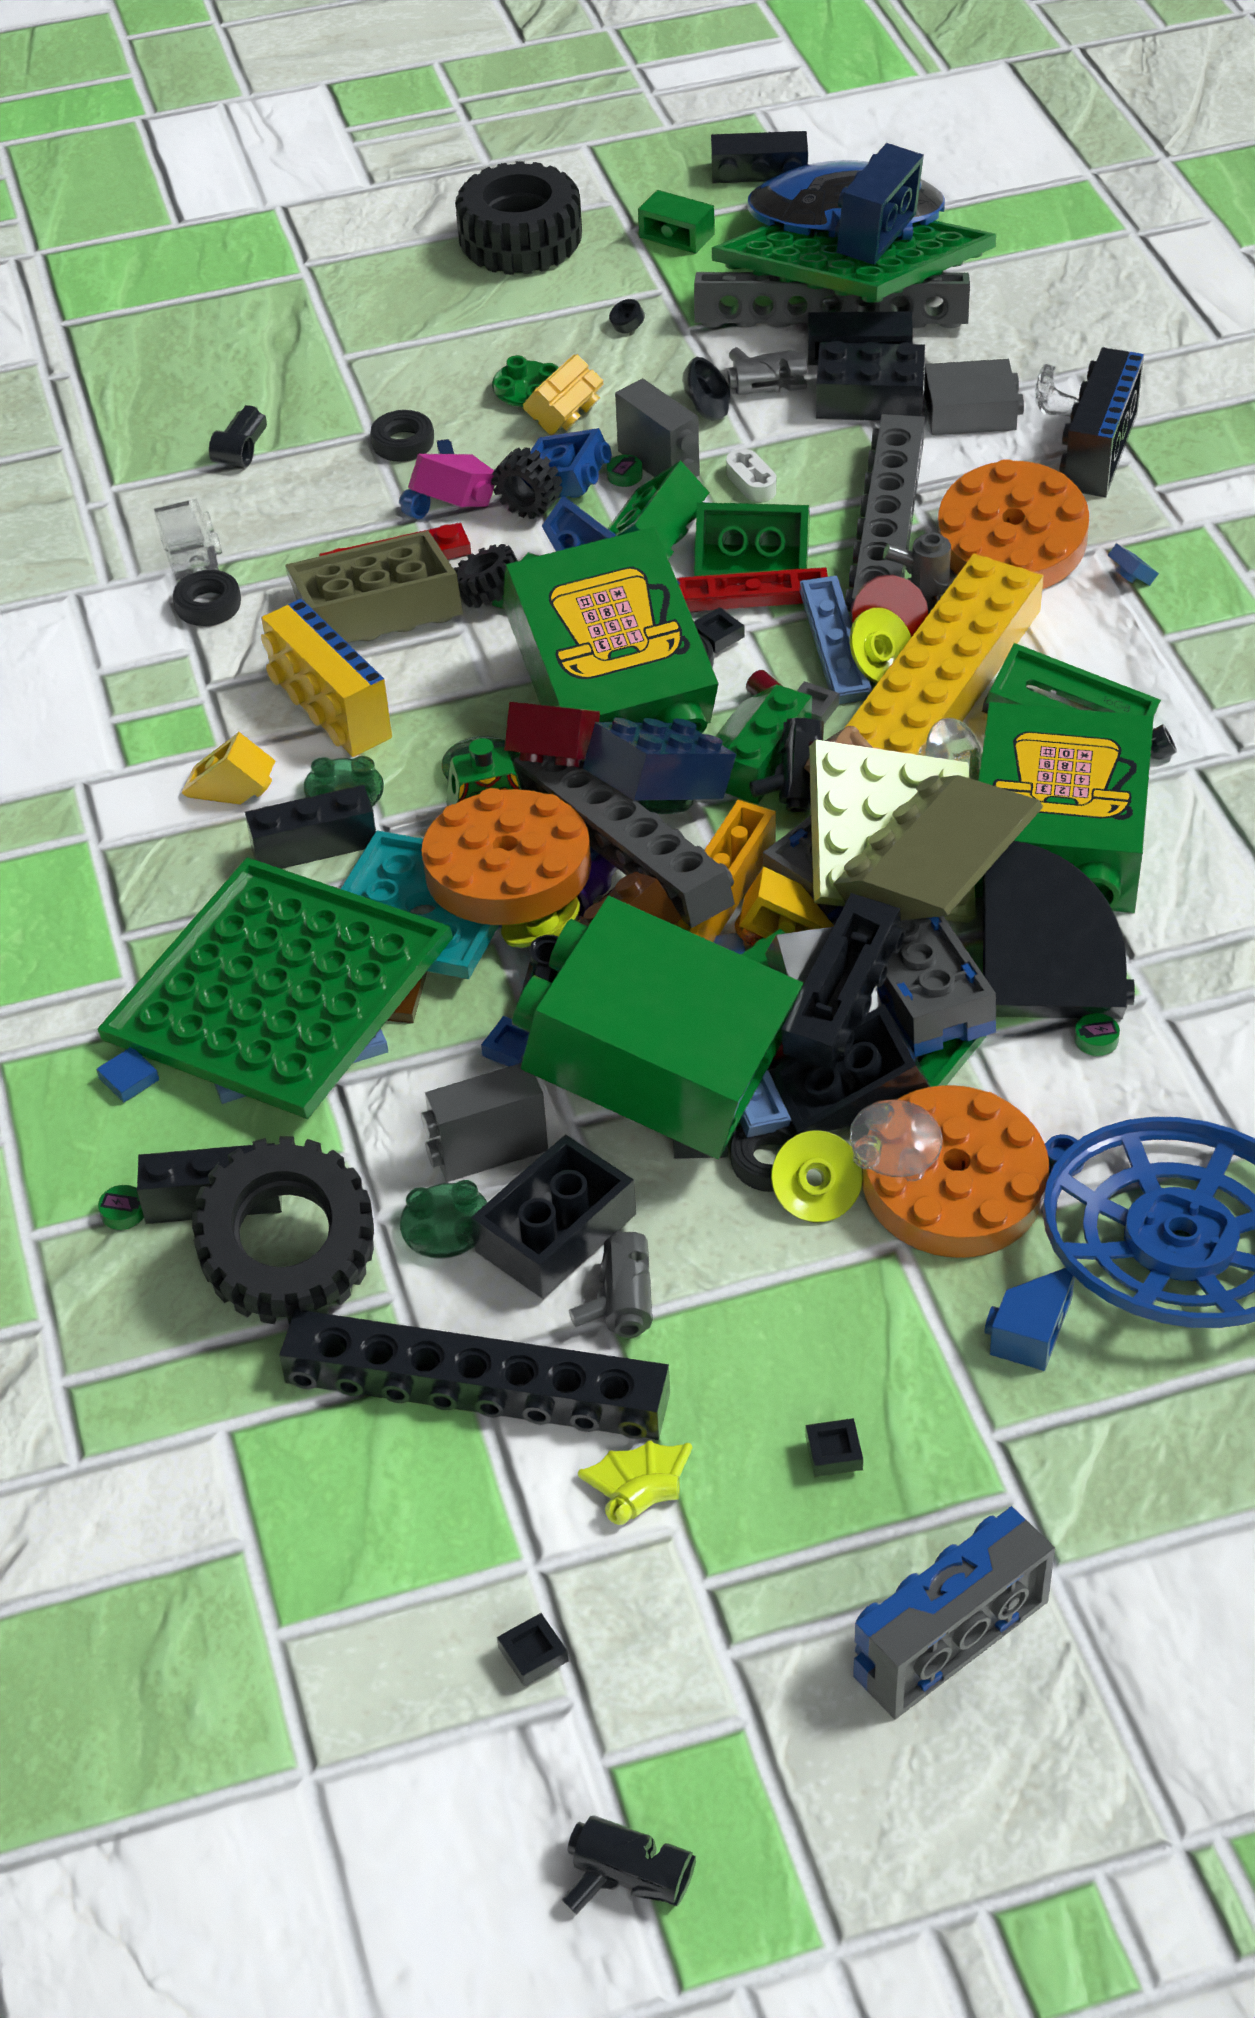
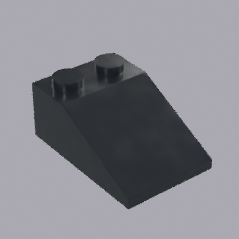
[768,1004,931,1134]

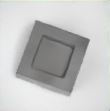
[797,681,839,724]

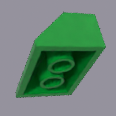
[608,460,710,559]
[694,502,810,576]
[715,684,812,804]

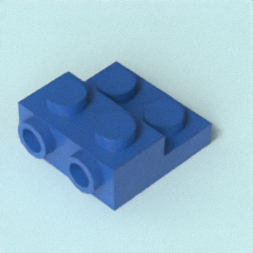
[521,428,612,498]

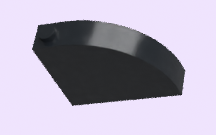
[983,841,1135,1019]

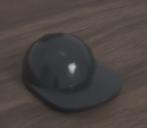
[682,357,730,421]

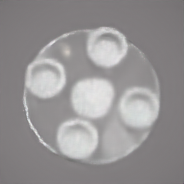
[919,718,982,781]
[850,1100,943,1181]

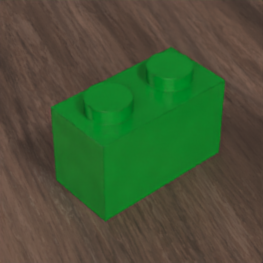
[638,190,715,254]

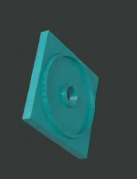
[341,830,499,979]

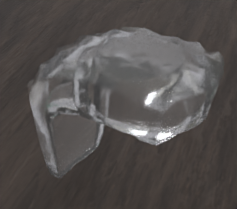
[1035,364,1079,416]

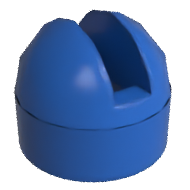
[399,488,431,519]

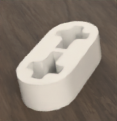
[726,449,776,502]

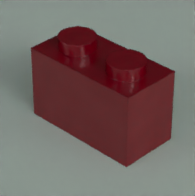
[504,702,600,767]

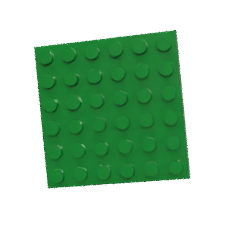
[712,220,996,303]
[97,857,453,1120]

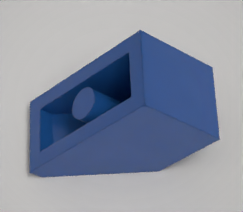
[984,1268,1075,1371]

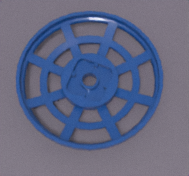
[1042,1117,1255,1328]

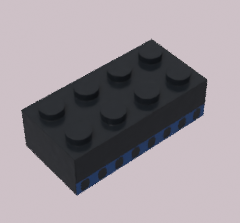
[1059,347,1144,497]

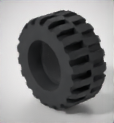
[455,161,582,275]
[192,1136,374,1325]

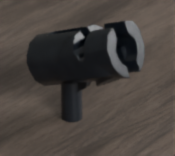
[749,718,824,812]
[561,1815,696,1915]

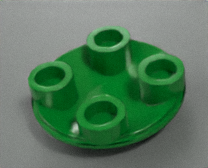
[492,355,559,407]

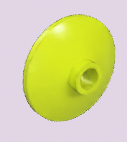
[850,608,911,683]
[501,897,580,948]
[771,1131,863,1223]

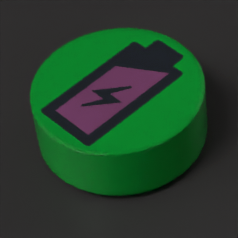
[607,455,643,487]
[1075,1013,1120,1056]
[98,1185,144,1230]

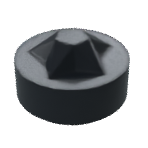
[609,299,645,333]

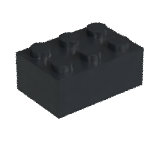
[816,341,925,421]
[471,1134,636,1299]

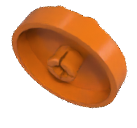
[938,459,1089,589]
[422,788,591,925]
[862,1085,1049,1258]

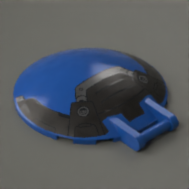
[748,160,945,240]

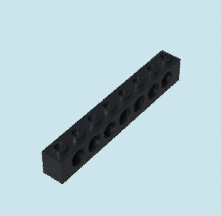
[279,1309,670,1440]

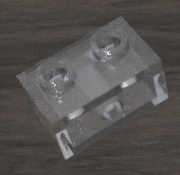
[154,498,222,581]

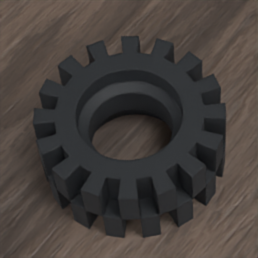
[491,447,562,519]
[454,544,518,608]

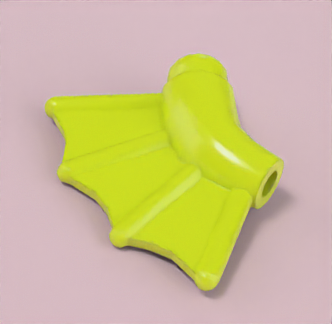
[578,1440,692,1525]

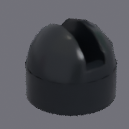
[1151,724,1177,760]

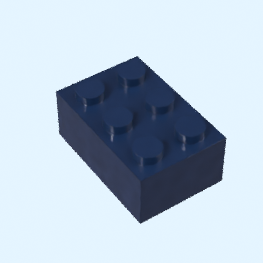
[835,143,924,265]
[583,718,736,800]

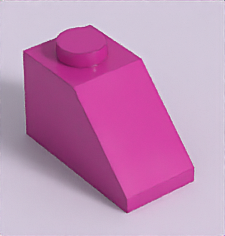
[408,454,495,507]

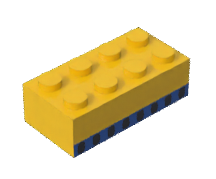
[261,598,392,757]

